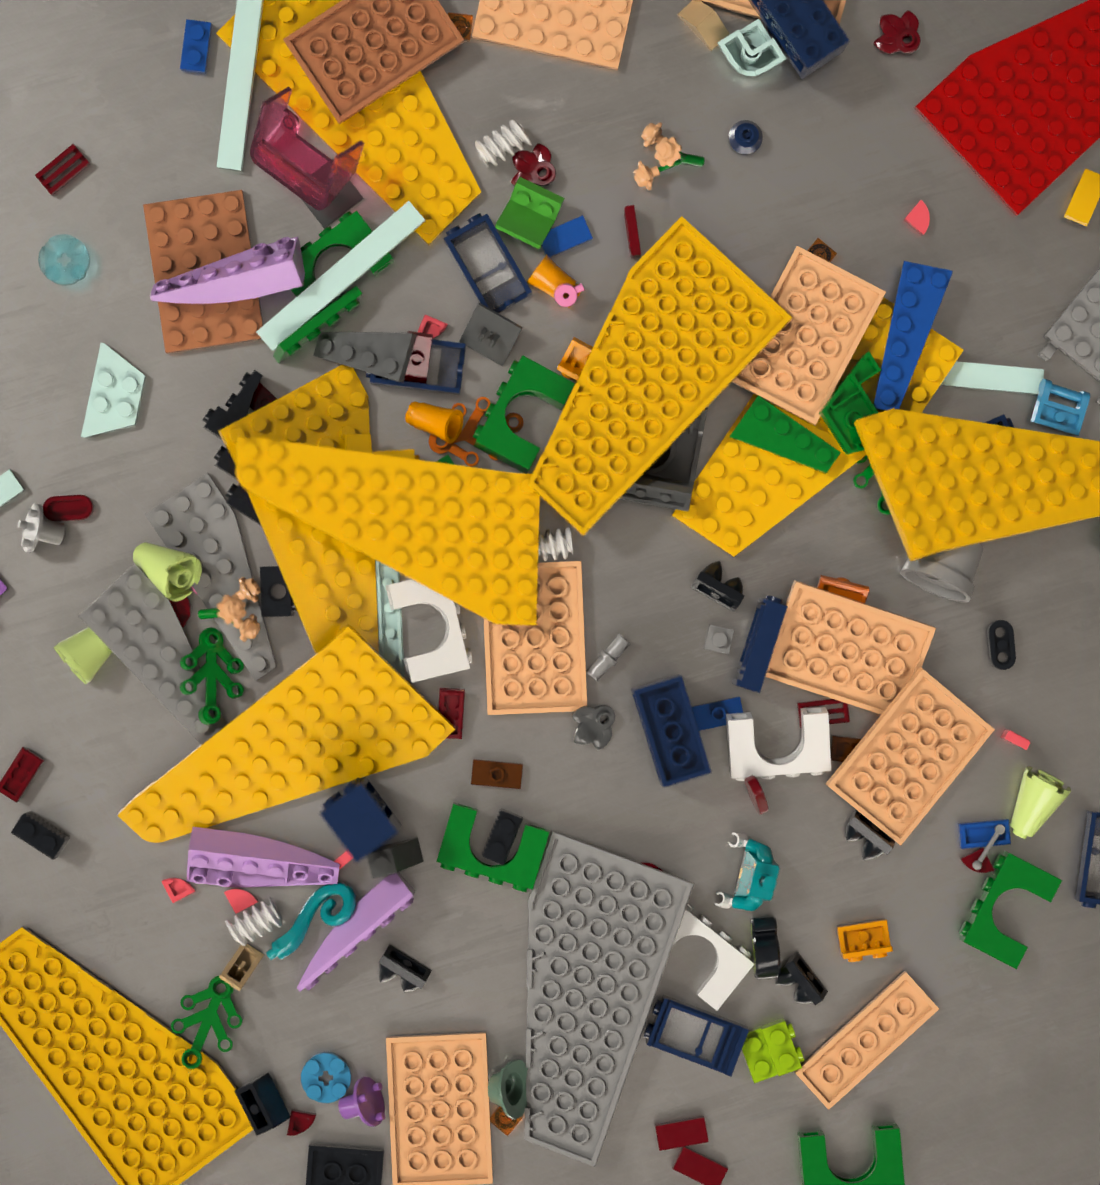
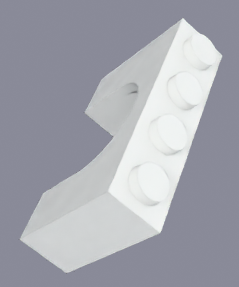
[385,579,472,683]
[726,707,831,781]
[673,903,754,1011]

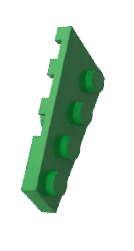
[273,286,363,364]
[730,396,841,474]

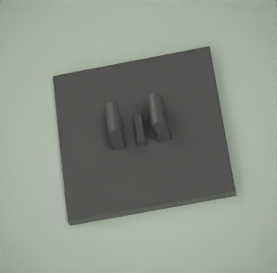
[294,159,364,229]
[459,303,523,366]

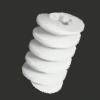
[475,120,532,169]
[538,527,573,561]
[225,897,282,947]

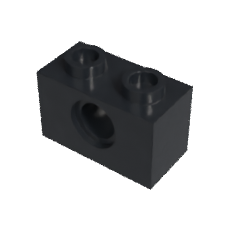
[260,566,297,617]

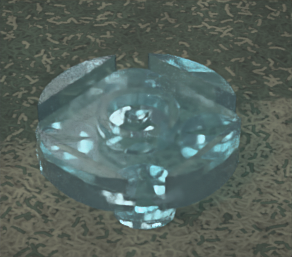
[38,234,90,285]

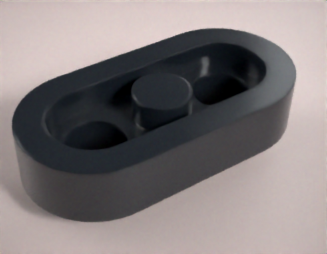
[987,620,1016,670]

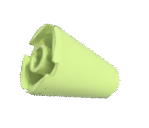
[133,542,202,601]
[54,627,112,684]
[1010,766,1071,839]

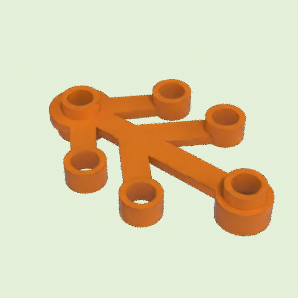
[429,397,524,467]

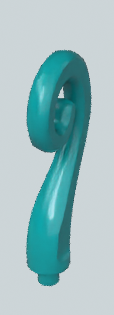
[266,882,356,960]

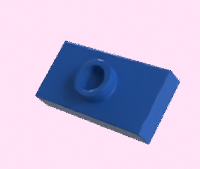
[692,697,743,731]

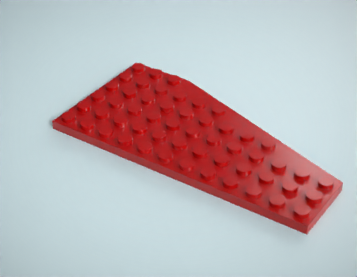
[915,0,1100,216]

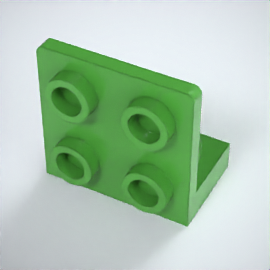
[495,177,565,249]

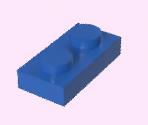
[180,19,212,74]

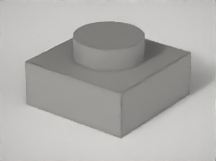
[704,625,734,654]

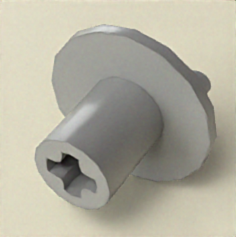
[18,503,65,553]

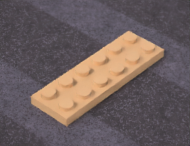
[794,971,939,1110]

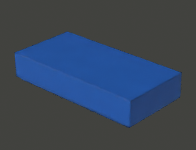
[542,215,593,257]
[958,819,1011,849]

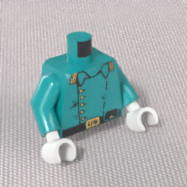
[714,833,779,911]

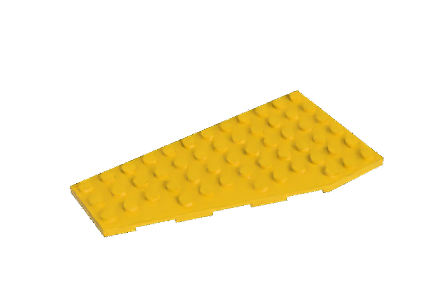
[216,0,481,245]
[528,216,792,536]
[672,297,964,557]
[0,926,253,1185]

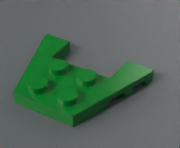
[819,352,881,455]

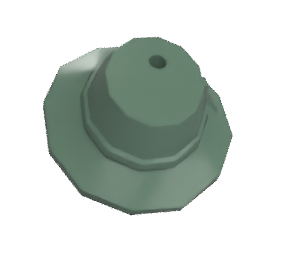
[488,1059,528,1120]

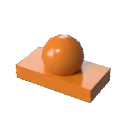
[817,575,870,603]

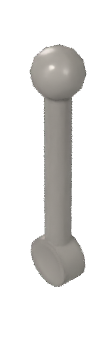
[972,824,1005,870]

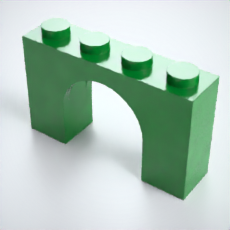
[291,210,394,318]
[473,355,575,474]
[436,802,550,892]
[959,851,1062,969]
[797,1124,905,1185]

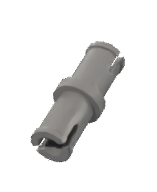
[586,634,631,682]

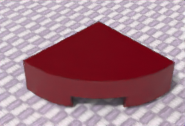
[960,847,994,873]
[287,1109,316,1136]

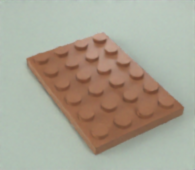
[283,0,465,125]
[143,190,263,354]

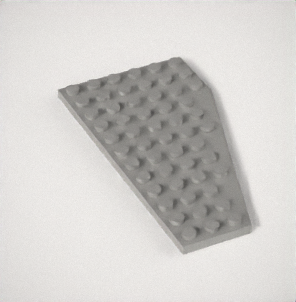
[524,831,694,1167]

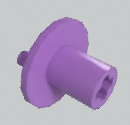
[338,1077,385,1127]

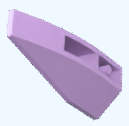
[150,236,305,304]
[186,827,340,888]
[297,872,415,991]

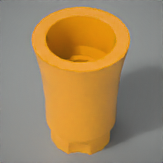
[526,254,581,308]
[405,401,463,443]

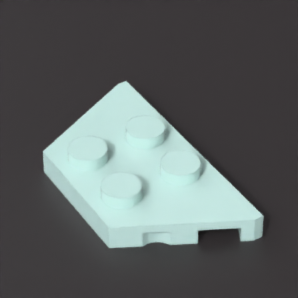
[81,343,146,438]

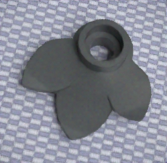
[572,705,615,750]

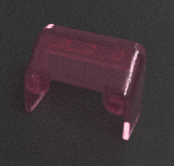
[250,87,364,210]

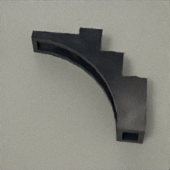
[202,370,263,527]

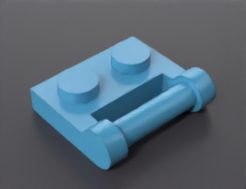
[1030,379,1090,436]

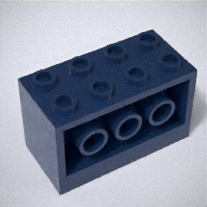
[749,0,850,79]
[631,674,712,788]
[320,777,402,863]

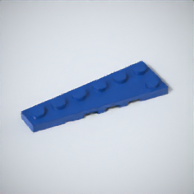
[873,261,953,411]

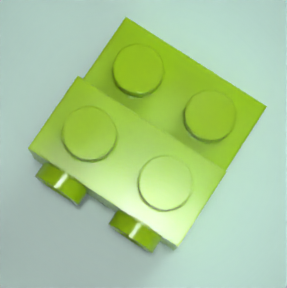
[742,1018,804,1083]

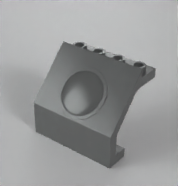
[620,407,708,511]

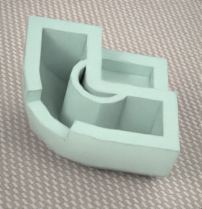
[717,19,786,76]

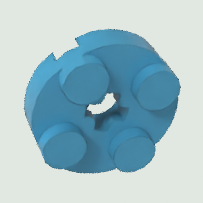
[301,1052,351,1103]

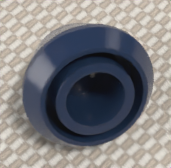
[729,120,763,154]

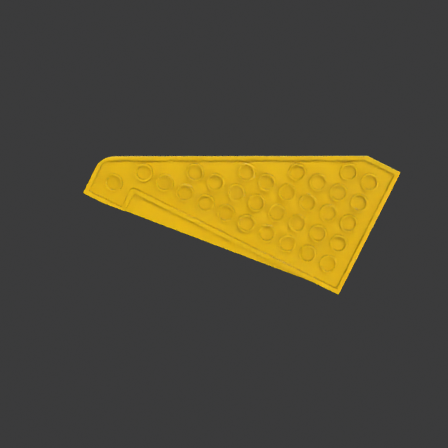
[218,365,379,654]
[854,408,1100,562]
[236,438,540,625]
[118,624,455,843]

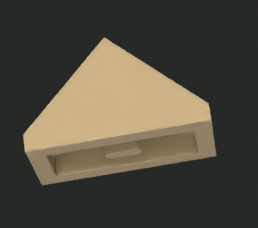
[677,0,730,51]
[219,944,264,991]

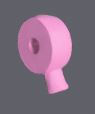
[554,283,585,307]

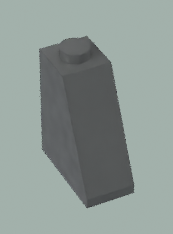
[367,837,424,879]

